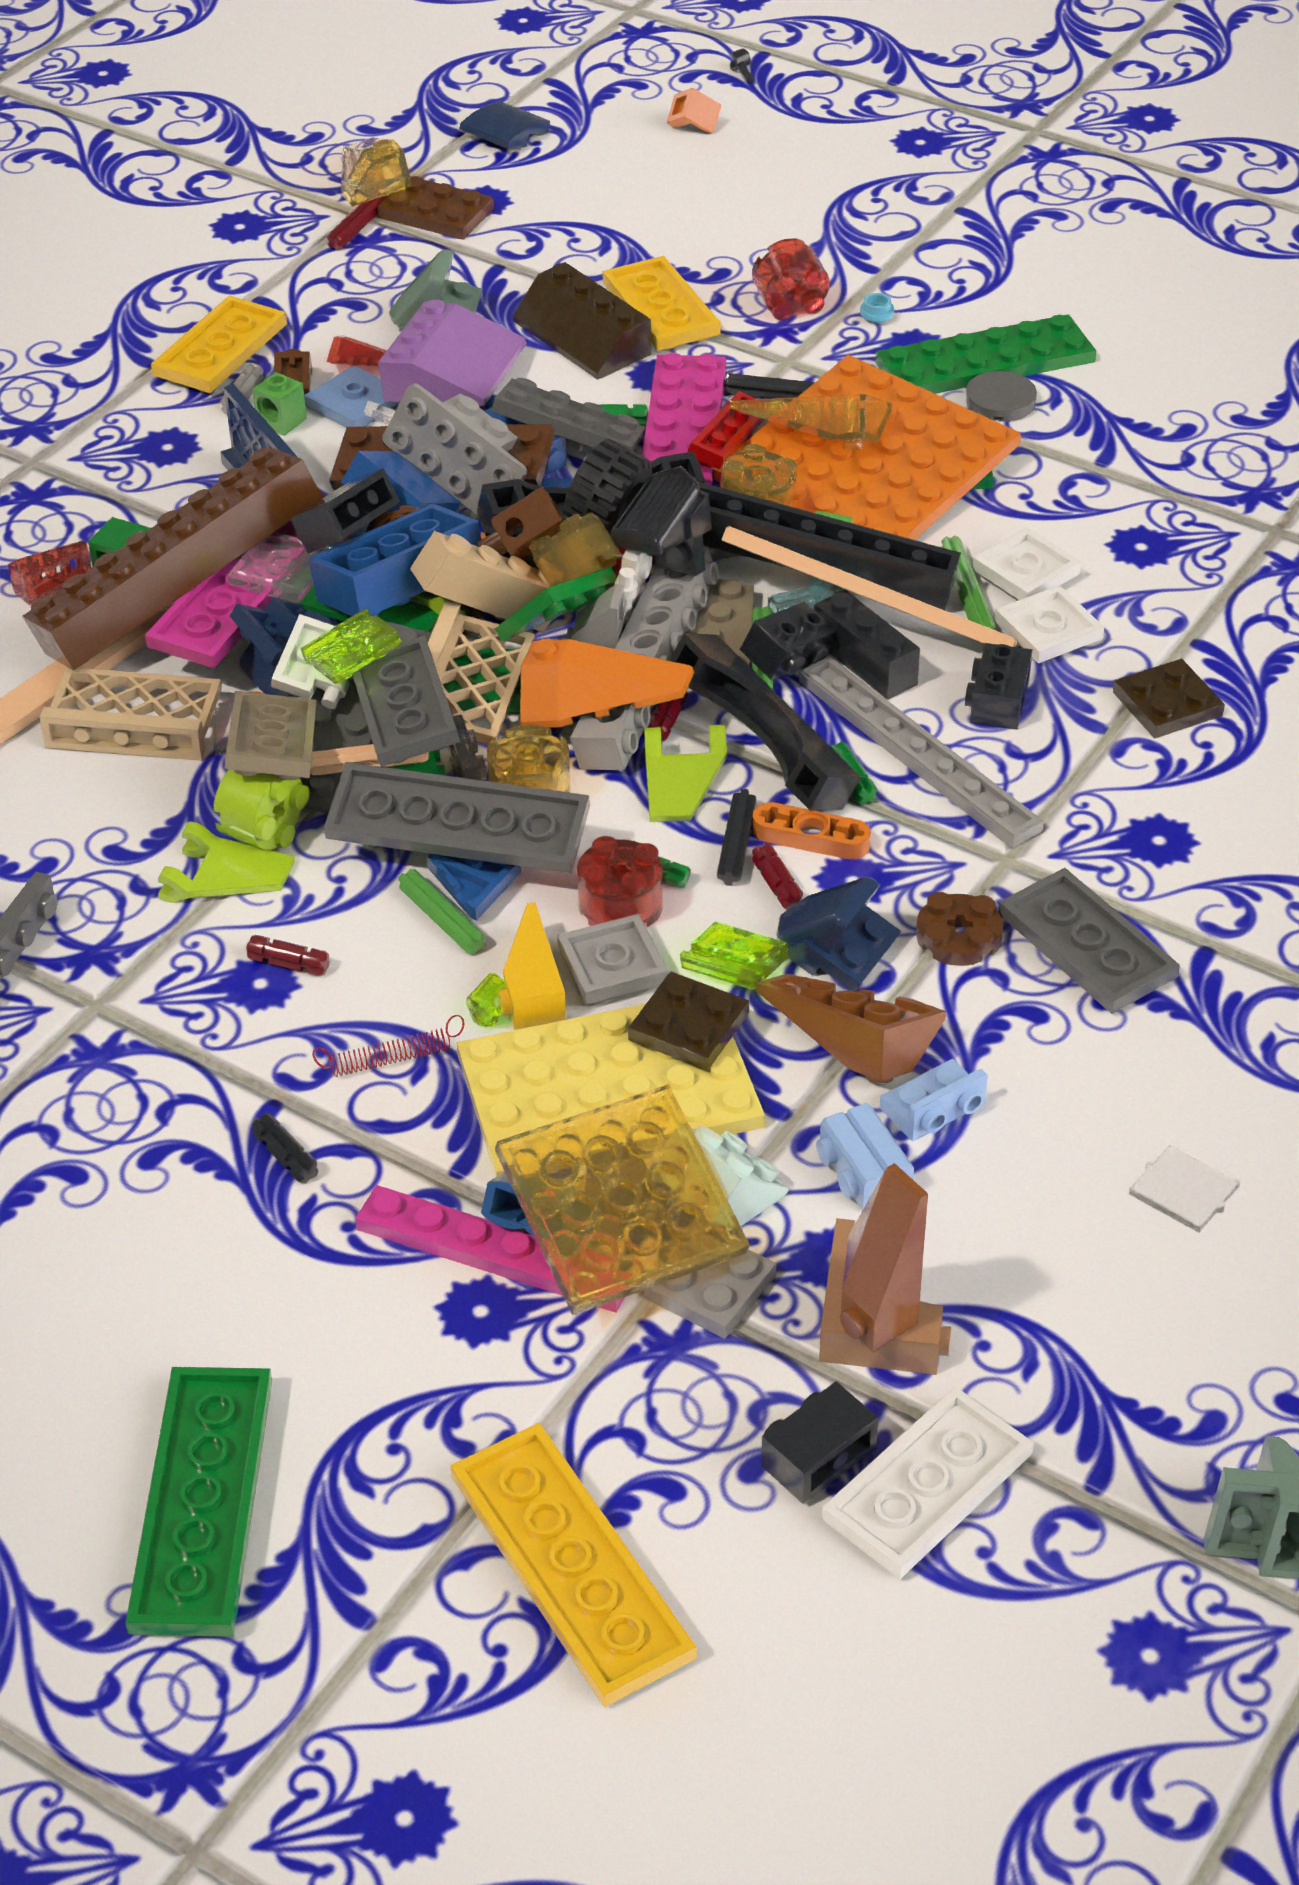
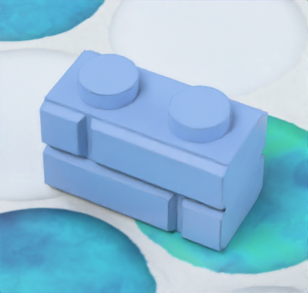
[816,1103,914,1210]

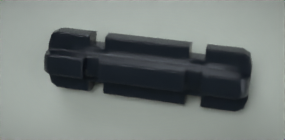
[252,1113,319,1183]

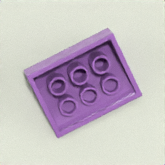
[378,300,526,406]

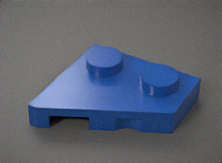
[427,853,521,921]

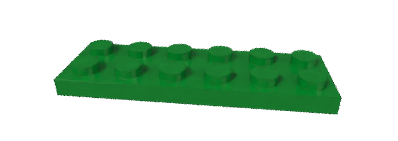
[875,314,1097,394]
[125,1367,273,1637]

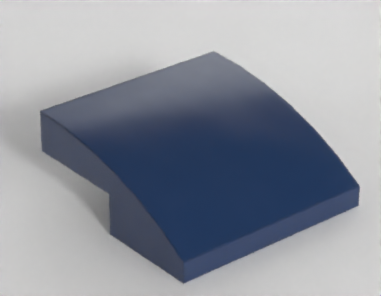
[459,102,550,148]

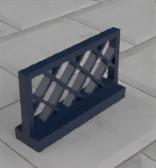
[220,384,297,470]

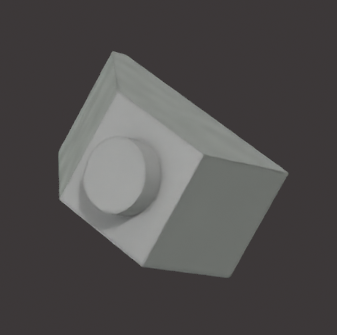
[566,584,625,649]

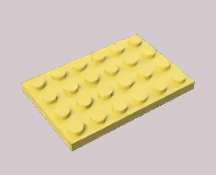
[456,1004,765,1177]

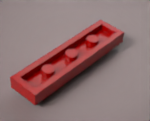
[688,391,771,470]

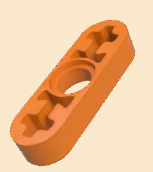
[753,802,871,860]

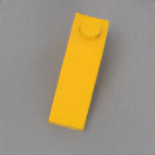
[497,902,566,1030]

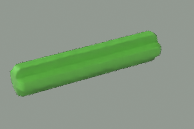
[398,869,486,955]

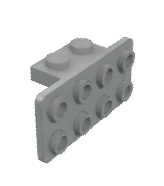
[383,383,527,516]

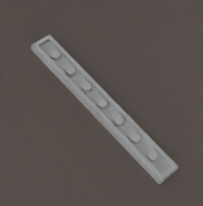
[799,656,1044,849]

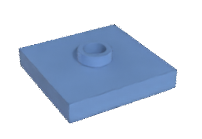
[304,365,400,427]

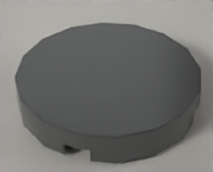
[966,371,1037,422]

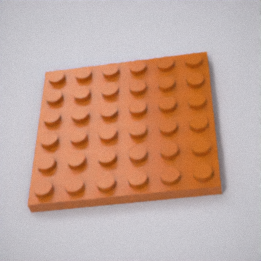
[713,355,1021,540]

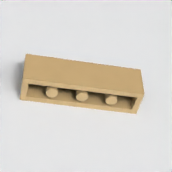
[410,531,560,632]

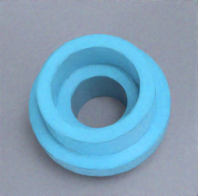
[860,293,894,324]

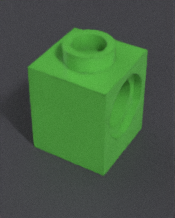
[252,372,307,436]

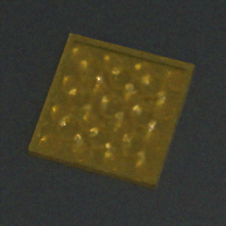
[495,1084,750,1316]

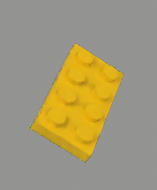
[602,256,721,351]
[151,295,287,393]

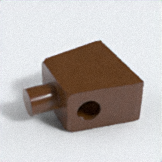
[477,486,571,559]

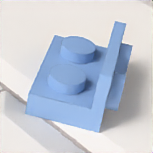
[880,1059,988,1142]

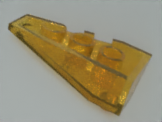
[341,137,412,207]
[729,394,892,450]

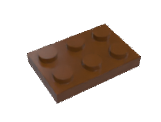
[377,176,494,240]

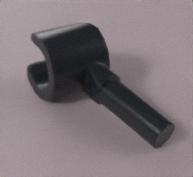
[730,48,754,84]

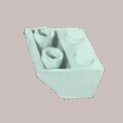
[649,1125,790,1230]

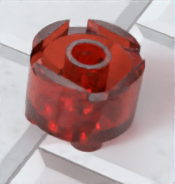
[752,238,830,320]
[577,836,663,927]

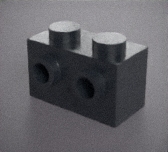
[739,601,836,680]
[965,643,1033,730]
[761,1381,878,1504]

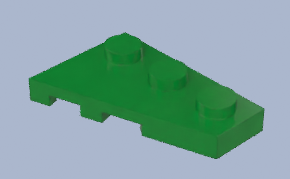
[495,567,617,642]

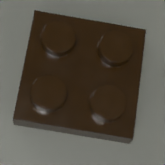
[1113,658,1225,739]
[628,971,749,1070]

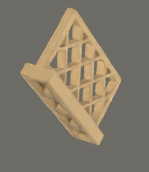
[428,600,535,746]
[39,667,222,761]

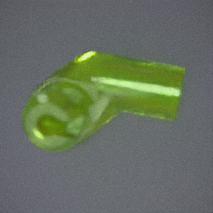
[466,973,504,1028]

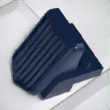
[229,597,341,696]
[776,877,902,991]

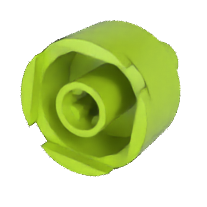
[214,769,310,850]

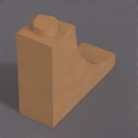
[819,1218,951,1375]

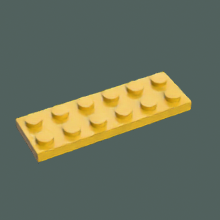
[450,1423,697,1707]

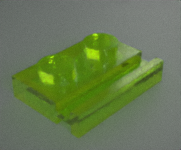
[300,608,402,684]
[680,922,789,990]

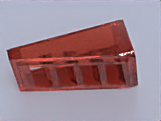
[327,335,387,366]
[8,540,92,605]

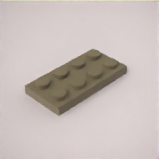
[224,691,317,780]

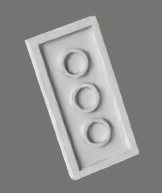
[821,1386,1034,1579]

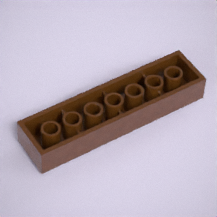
[22,447,323,671]

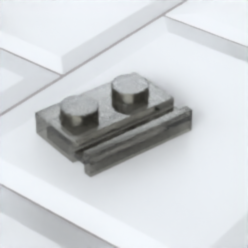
[448,714,487,780]

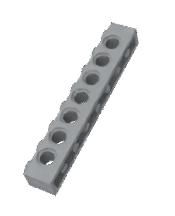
[570,546,718,770]

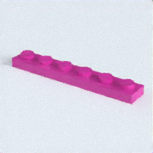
[355,1185,635,1313]

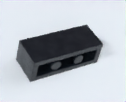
[290,468,400,554]
[814,589,920,700]

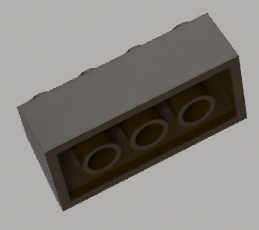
[513,262,651,380]

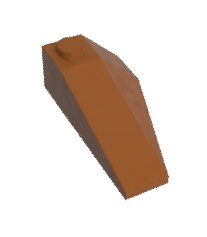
[756,974,946,1083]
[840,1163,928,1352]

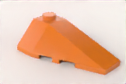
[520,638,694,728]

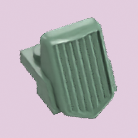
[389,249,482,332]
[1203,1436,1299,1579]

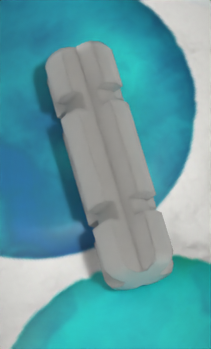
[220,364,264,414]

